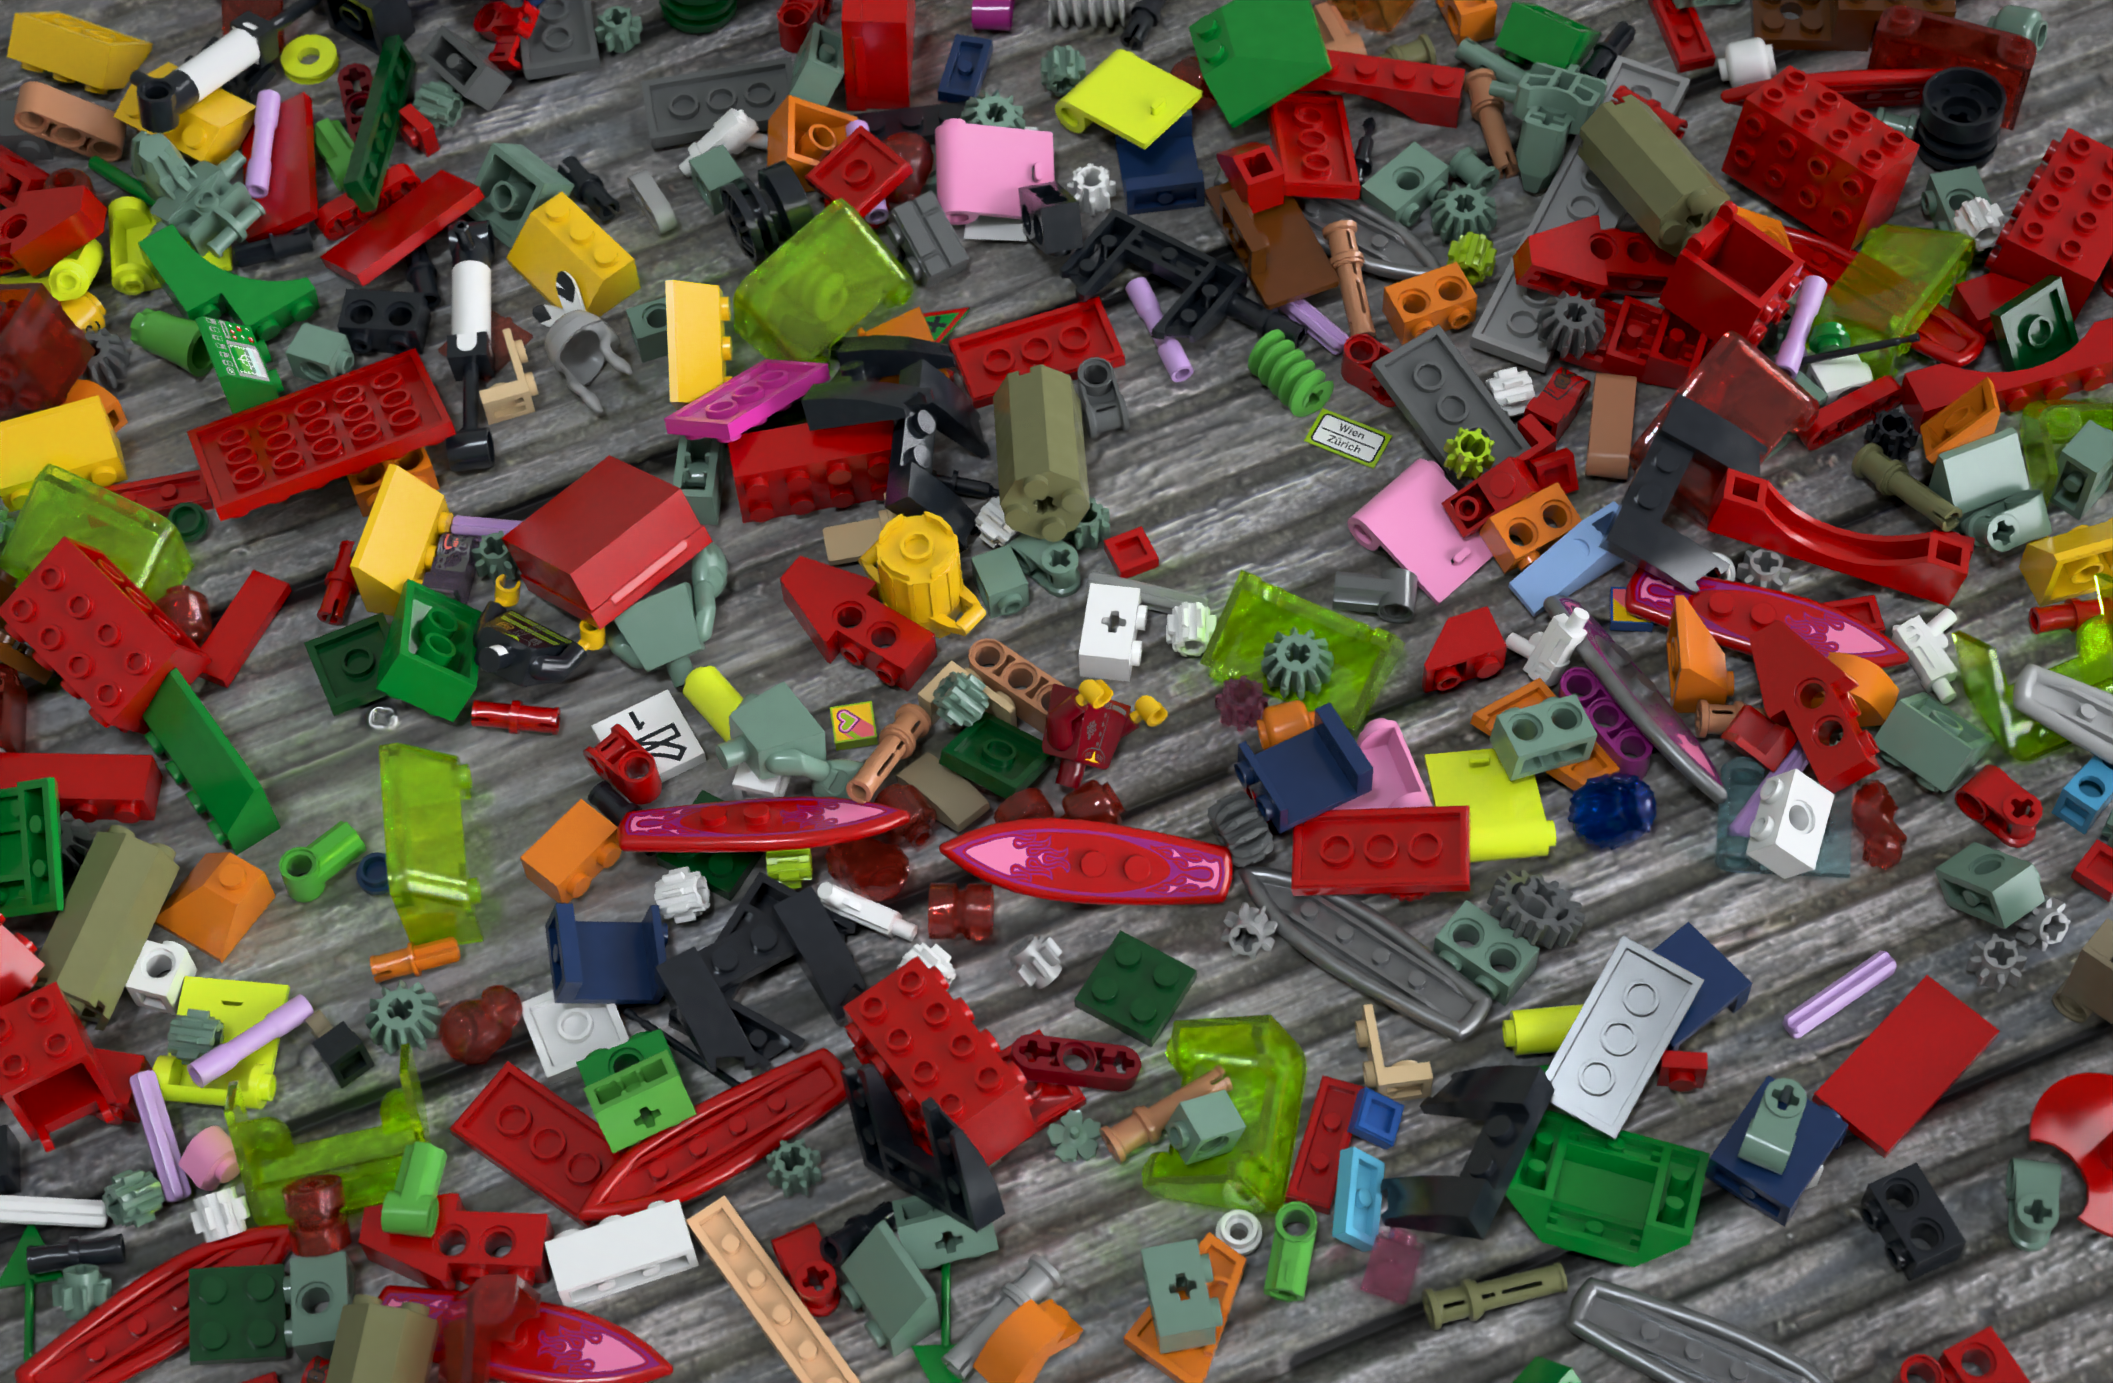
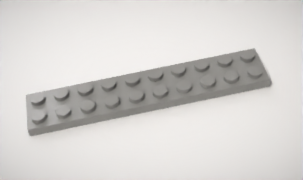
[1470,55,1691,373]

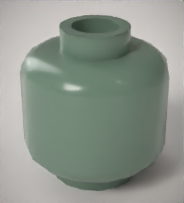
[1986,5,2048,59]

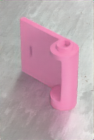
[935,118,1054,225]
[1347,459,1493,606]
[1331,718,1433,810]

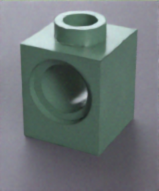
[689,144,745,216]
[626,297,668,363]
[285,322,354,383]
[971,544,1030,619]
[1165,1089,1246,1165]

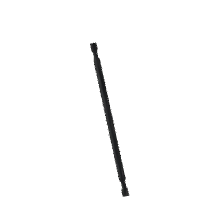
[1740,333,1920,378]
[623,1008,741,1087]

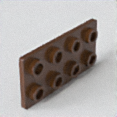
[1205,181,1339,310]

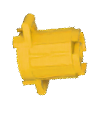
[858,511,987,639]

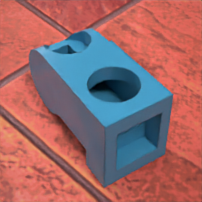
[2051,755,2113,835]

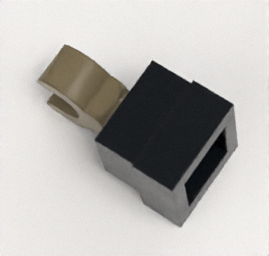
[304,1010,375,1089]

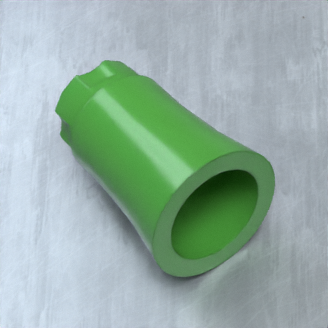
[130,308,214,377]

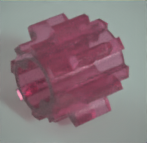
[1215,675,1269,731]

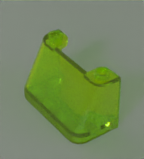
[733,198,914,369]
[1805,223,1976,381]
[0,464,194,609]
[1200,569,1406,732]
[1142,1014,1307,1215]

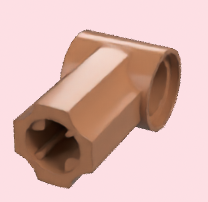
[1313,2,1367,55]

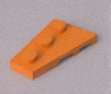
[1470,678,1620,797]
[1123,1232,1247,1383]

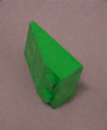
[376,579,482,722]

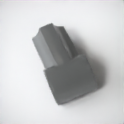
[1333,568,1418,624]

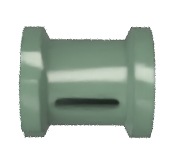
[1876,107,1918,139]
[1449,146,1500,193]

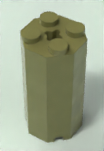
[1578,95,1731,257]
[993,364,1090,542]
[21,825,180,1031]
[325,1294,439,1383]

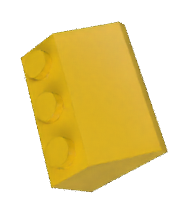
[7,11,153,94]
[113,62,256,166]
[506,191,641,317]
[665,280,733,410]
[0,395,128,513]
[350,464,453,616]
[2019,517,2113,607]

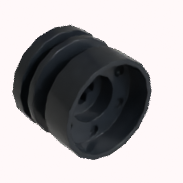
[1914,67,2007,171]
[720,160,817,262]

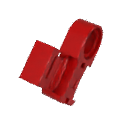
[473,0,540,71]

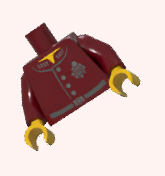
[1042,679,1168,790]

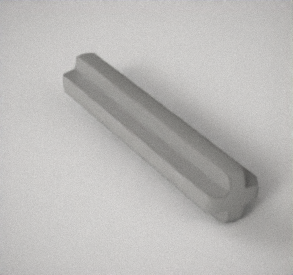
[1086,571,1208,614]

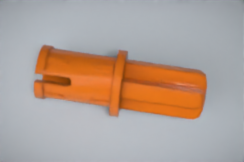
[370,937,461,984]

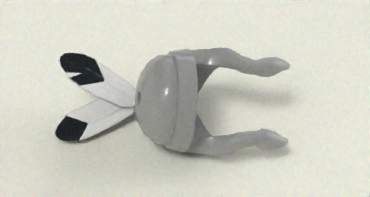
[532,271,633,413]

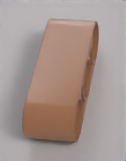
[13,82,127,162]
[1585,373,1637,479]
[968,638,1065,734]

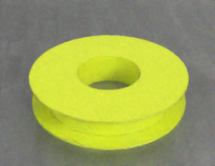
[280,34,339,85]

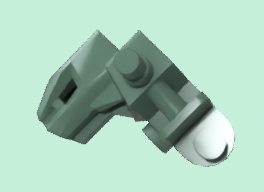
[1488,62,1607,193]
[131,130,266,259]

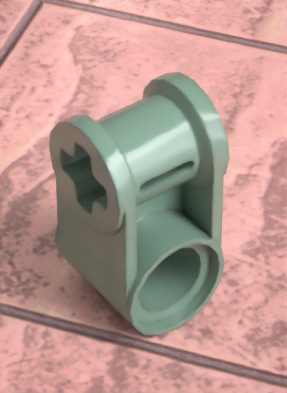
[1965,489,2052,552]
[1007,533,1081,597]
[1737,1078,1807,1175]
[2006,1157,2061,1252]

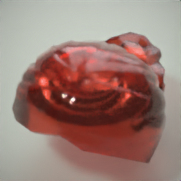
[882,132,934,205]
[1851,779,1907,869]
[825,837,910,902]
[439,985,522,1065]

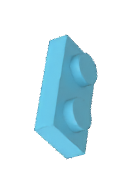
[1332,1146,1385,1252]

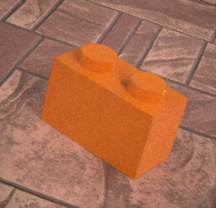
[520,799,622,903]

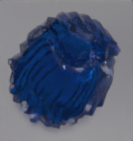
[1567,772,1657,850]

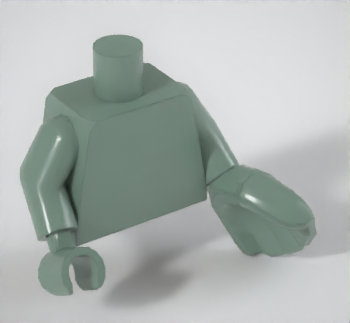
[605,542,728,689]
[715,681,864,799]

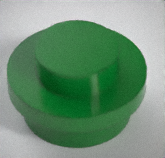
[1809,322,1851,354]

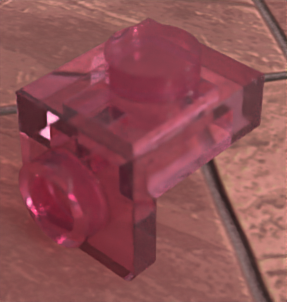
[1360,1227,1426,1305]

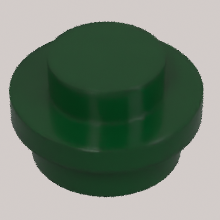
[167,502,209,543]

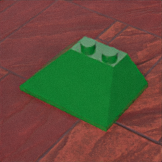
[1189,0,1332,128]
[0,777,64,918]
[1505,1110,1710,1267]

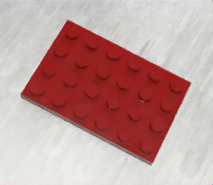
[187,348,456,522]

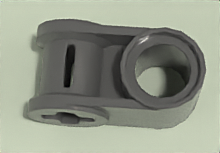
[1077,357,1130,438]

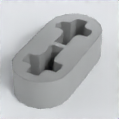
[627,169,678,235]

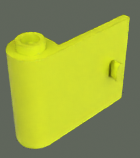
[1055,49,1203,150]
[108,196,233,295]
[153,976,290,1110]

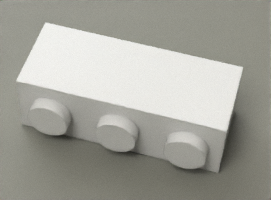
[544,1199,699,1307]

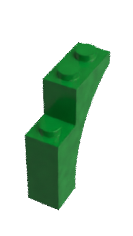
[138,224,320,342]

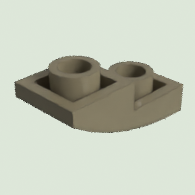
[896,752,991,832]

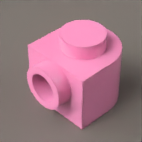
[178,1126,244,1191]

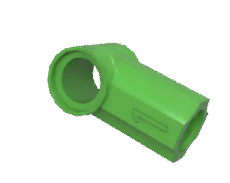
[314,118,355,192]
[279,821,366,903]
[381,1141,447,1238]
[1263,1202,1317,1303]

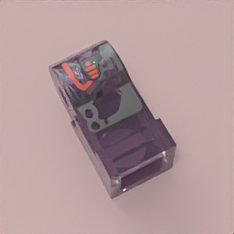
[422,533,480,605]

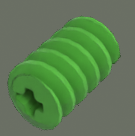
[1248,329,1334,417]

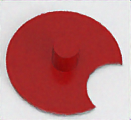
[2029,1072,2113,1238]

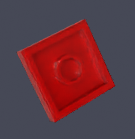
[804,125,914,224]

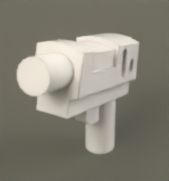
[679,108,768,177]
[1505,607,1589,687]
[1891,608,1958,704]
[817,882,918,942]

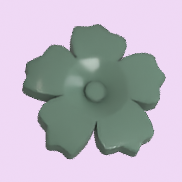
[1046,1109,1101,1162]

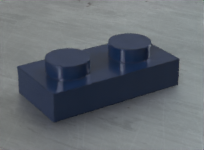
[937,34,993,103]

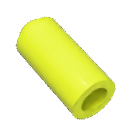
[683,666,744,742]
[1502,1004,1584,1056]

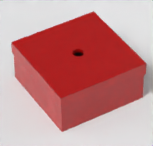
[841,0,916,111]
[501,455,713,630]

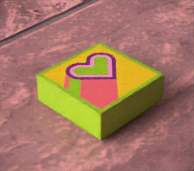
[830,701,878,751]

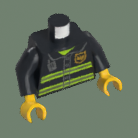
[473,574,606,687]

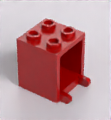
[1658,200,1806,358]
[0,981,117,1153]

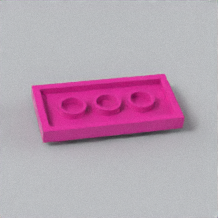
[664,359,831,443]

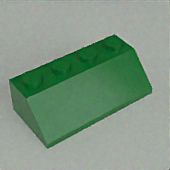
[142,668,281,856]

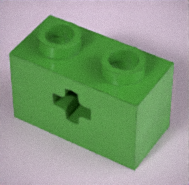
[583,1050,697,1153]

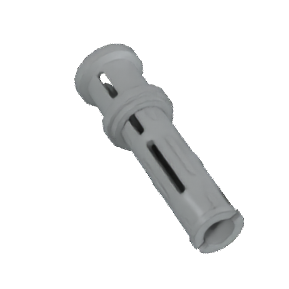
[941,1254,1064,1380]

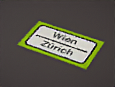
[1304,408,1393,469]

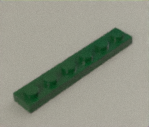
[343,34,416,213]

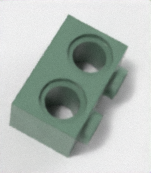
[1489,694,1597,781]
[1433,900,1540,1006]

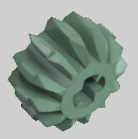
[960,89,1026,129]
[1430,182,1498,244]
[1261,626,1334,701]
[365,979,443,1058]

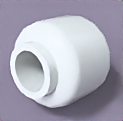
[1718,37,1777,88]

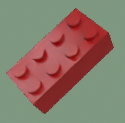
[728,420,894,523]

